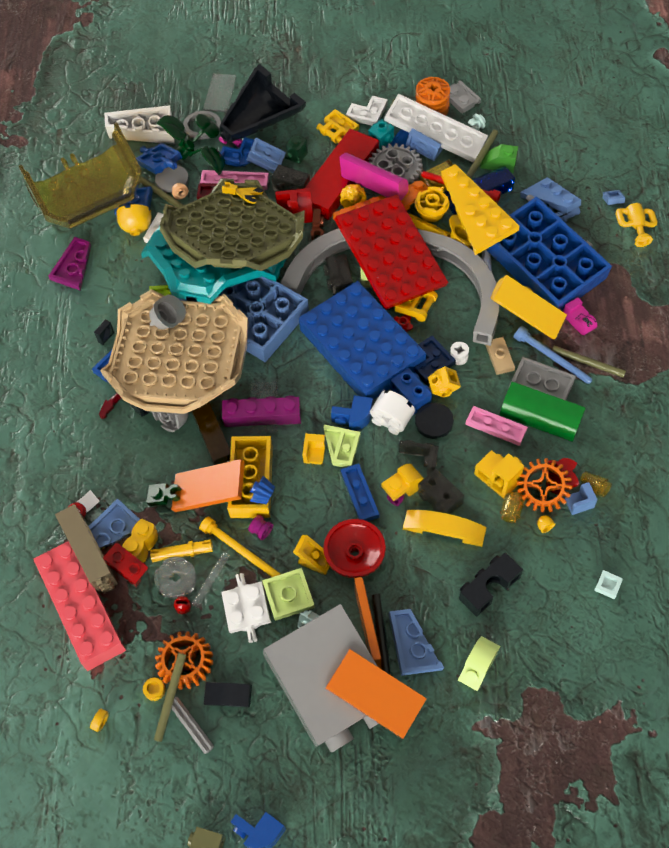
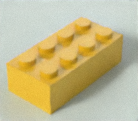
[227,436,273,518]

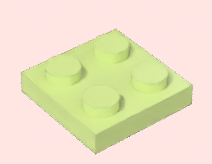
[262,568,315,621]

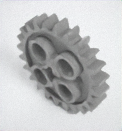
[369,143,423,185]

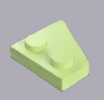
[324,425,361,468]

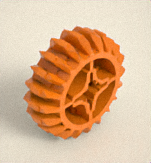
[517,458,572,513]
[155,631,214,690]

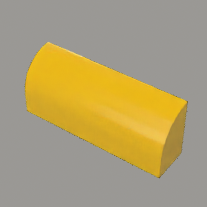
[491,275,567,339]

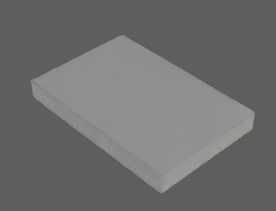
[509,357,576,400]

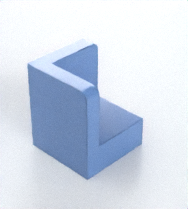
[564,482,598,515]

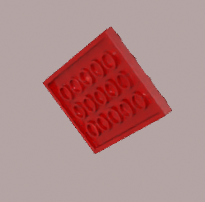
[334,194,448,310]

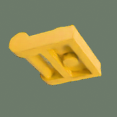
[395,291,438,322]

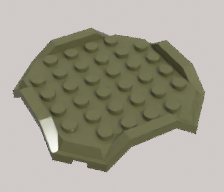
[160,178,305,271]

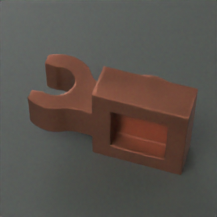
[311,209,324,240]

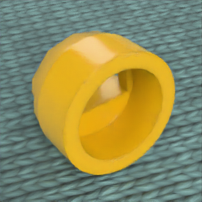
[537,515,555,533]

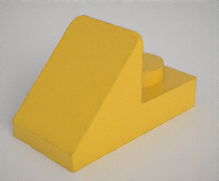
[293,535,330,575]

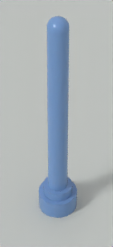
[514,326,592,384]

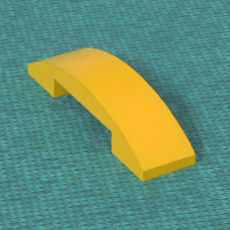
[403,510,486,547]

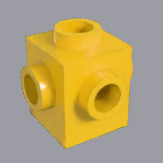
[428,366,461,398]

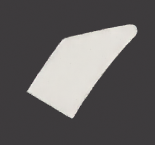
[77,490,100,513]

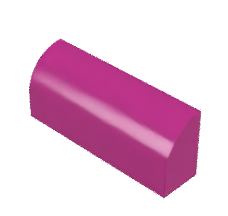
[340,153,409,200]

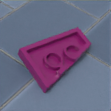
[48,237,91,291]

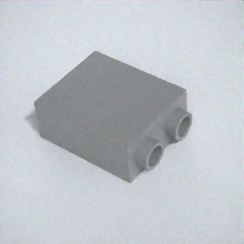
[263,604,379,753]

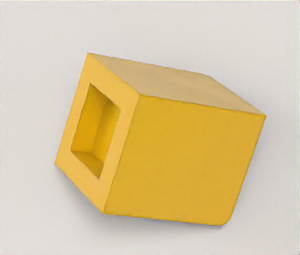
[302,433,326,464]

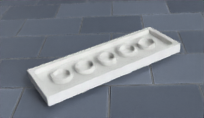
[384,94,488,162]

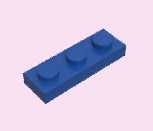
[340,463,379,521]

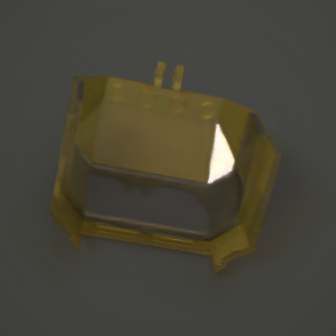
[19,122,142,229]

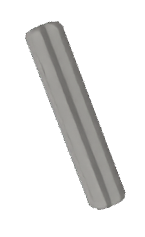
[172,697,214,754]

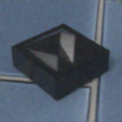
[94,319,114,345]

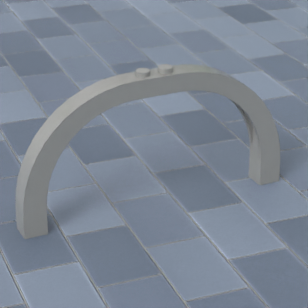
[280,228,499,346]

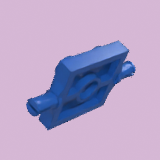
[135,143,182,174]

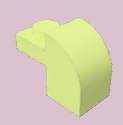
[458,636,501,691]

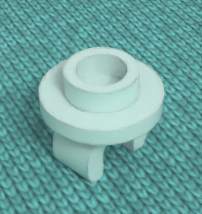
[468,114,486,131]

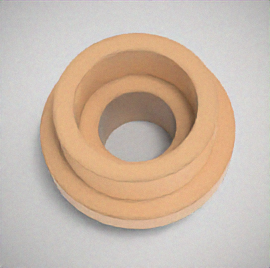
[172,183,189,200]

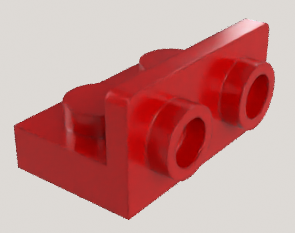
[103,543,148,587]

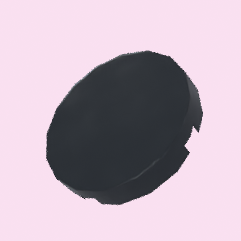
[415,403,454,439]

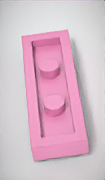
[465,406,528,446]

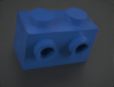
[390,368,432,415]

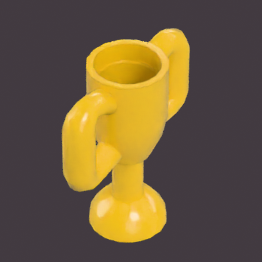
[615,203,658,247]

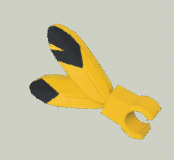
[222,182,263,204]

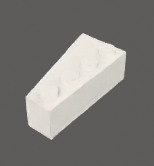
[104,105,175,144]

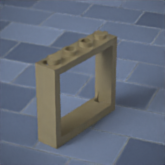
[55,504,118,594]

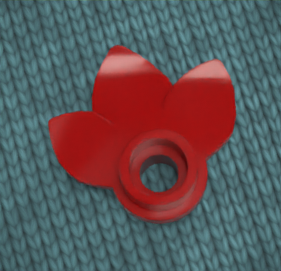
[545,458,579,495]

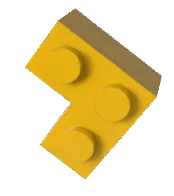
[474,450,524,499]

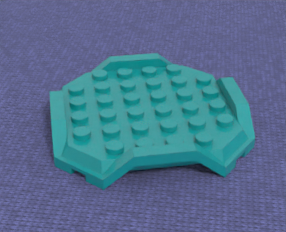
[141,226,286,304]

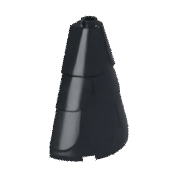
[220,64,306,142]

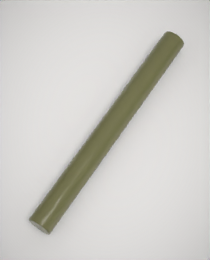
[466,129,498,179]
[138,176,184,208]
[552,345,626,378]
[154,652,187,742]

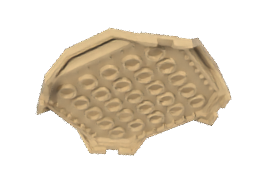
[101,289,248,414]

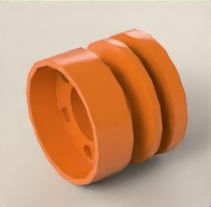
[416,77,450,116]

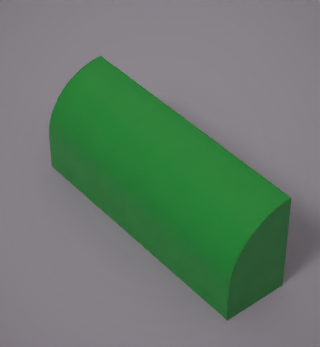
[500,381,586,442]

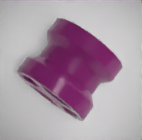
[248,515,273,540]

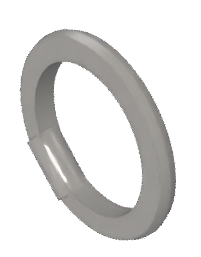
[183,111,221,140]

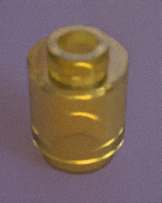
[500,492,525,523]

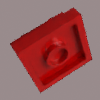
[275,188,313,223]

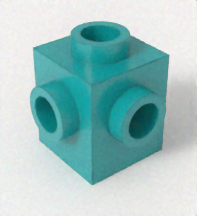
[368,119,394,150]

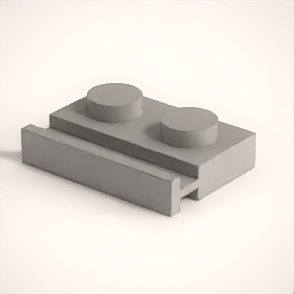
[449,80,481,114]

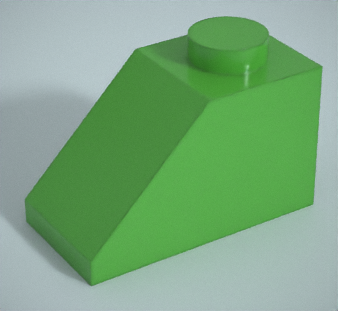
[480,144,518,173]

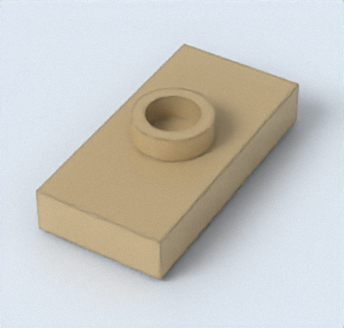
[485,337,515,375]

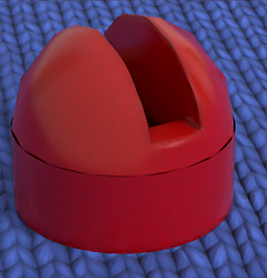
[174,596,191,614]

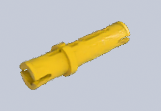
[150,539,213,563]

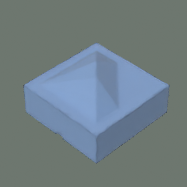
[603,190,625,205]

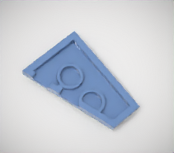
[388,609,444,676]

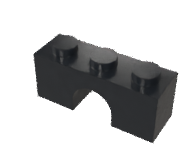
[459,552,523,617]

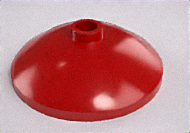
[324,519,386,578]

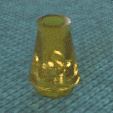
[580,471,612,497]

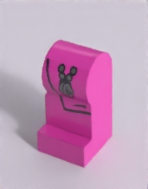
[563,297,597,335]

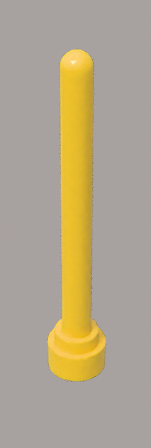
[199,516,281,577]

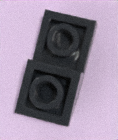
[204,682,252,707]

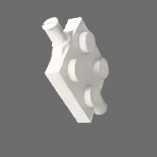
[221,573,271,643]

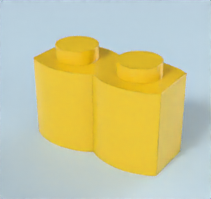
[122,519,158,563]

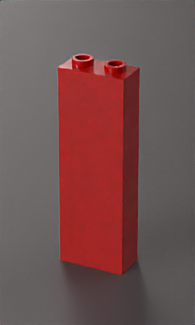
[305,128,379,220]

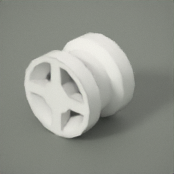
[450,342,469,365]

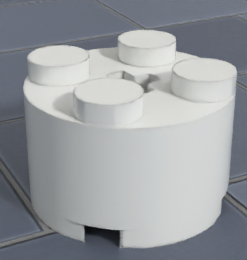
[370,390,415,435]

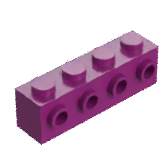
[222,395,301,427]

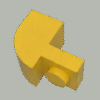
[381,464,425,501]

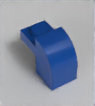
[331,395,373,431]
[231,812,286,848]

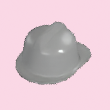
[149,295,186,330]

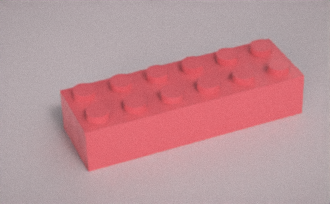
[33,541,126,672]

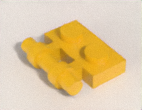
[316,109,359,144]

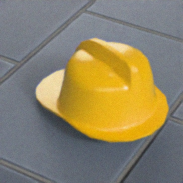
[449,215,472,248]

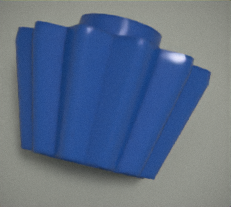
[250,476,275,504]

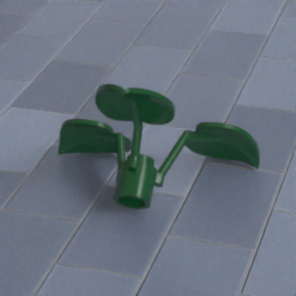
[156,114,225,175]

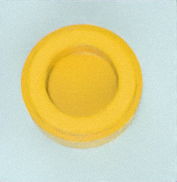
[143,677,166,701]
[90,708,109,732]

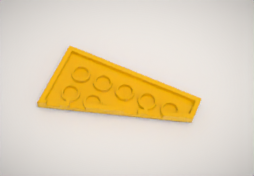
[441,164,519,255]

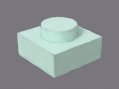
[594,570,623,599]

